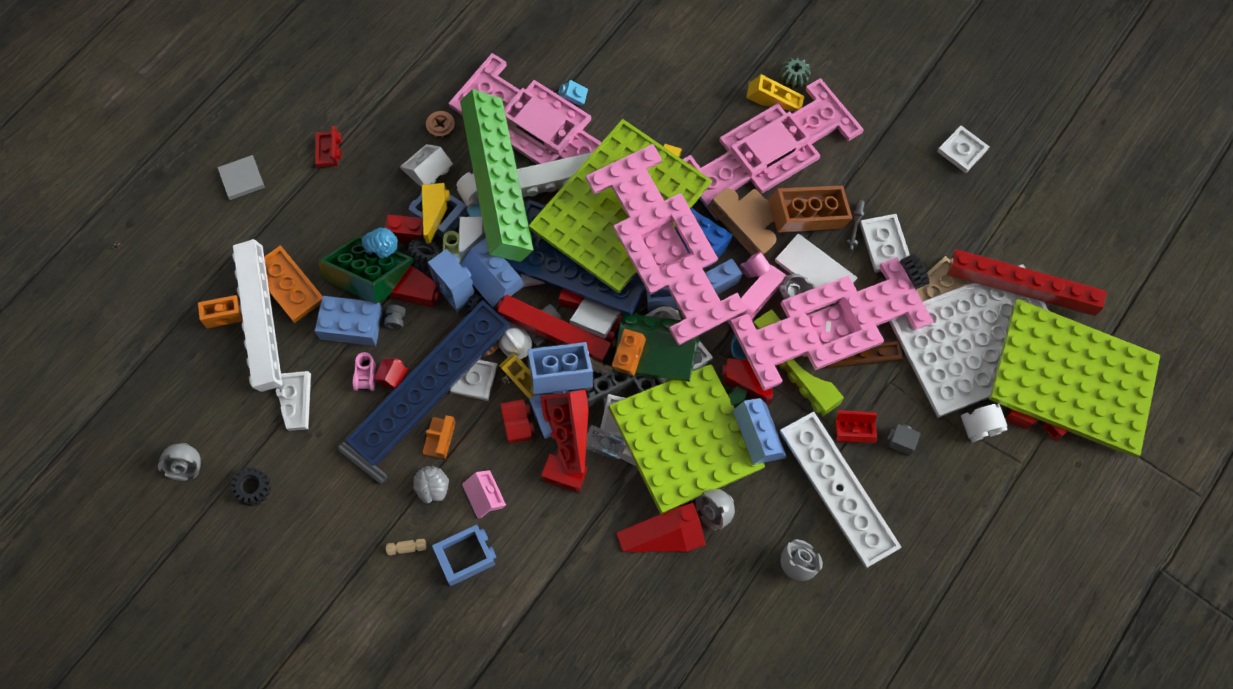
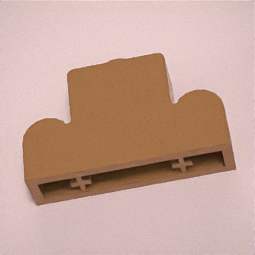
[707,188,776,255]

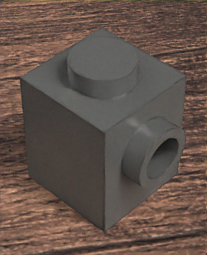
[887,424,921,456]

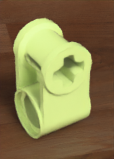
[443,231,462,265]

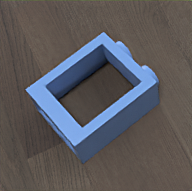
[409,182,468,238]
[432,525,497,586]

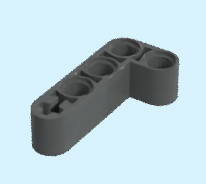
[577,371,655,407]

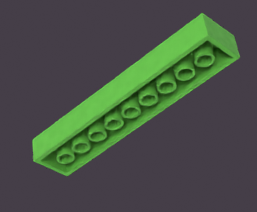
[460,89,533,262]

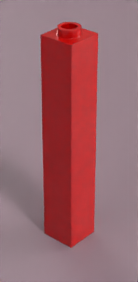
[496,294,611,363]

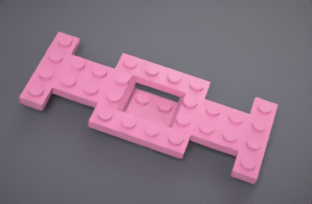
[449,53,602,164]
[682,78,864,221]
[585,144,747,346]
[730,257,933,391]

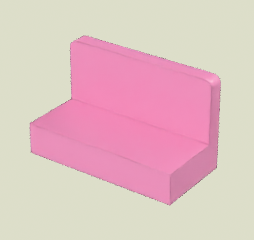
[462,470,506,518]

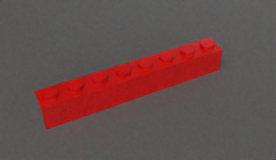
[947,249,1107,316]

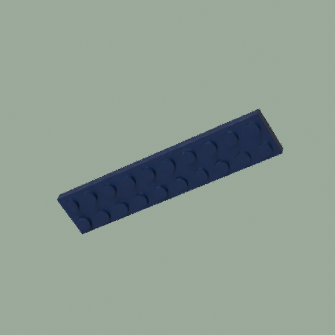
[346,300,511,466]

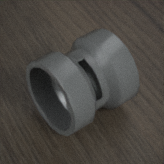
[384,305,406,330]

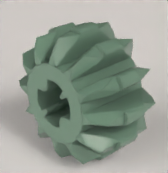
[780,57,811,88]

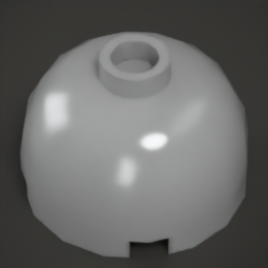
[158,443,201,481]
[695,489,735,530]
[780,539,823,582]

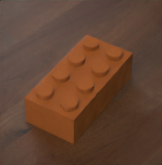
[769,186,853,232]

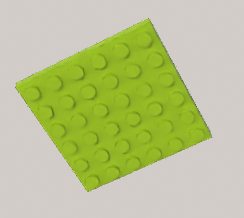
[608,364,765,514]

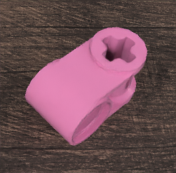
[739,252,771,278]
[353,352,376,391]

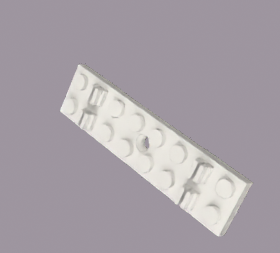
[780,412,901,568]

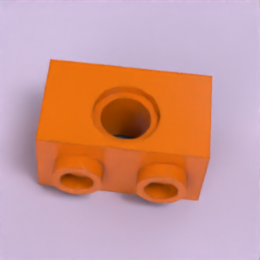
[198,295,243,328]
[612,329,646,376]

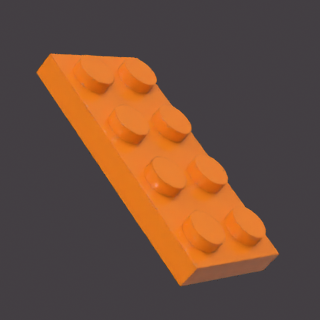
[264,245,323,323]

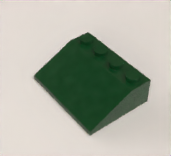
[318,235,413,304]
[613,314,700,382]

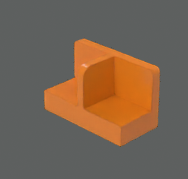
[423,415,456,460]

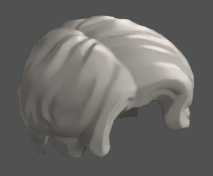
[779,274,815,300]
[413,466,449,503]

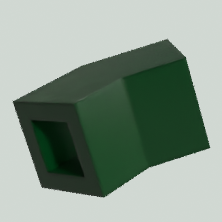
[728,386,748,408]

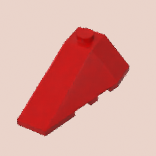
[540,390,588,474]
[616,503,706,552]

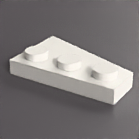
[276,371,311,431]

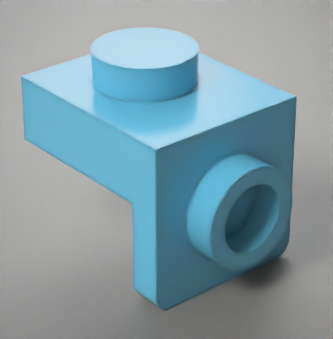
[558,80,588,106]

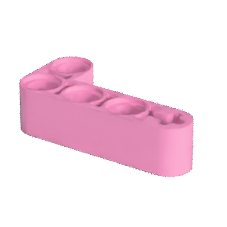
[728,265,787,324]

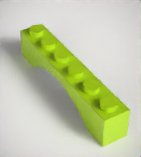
[753,309,844,417]

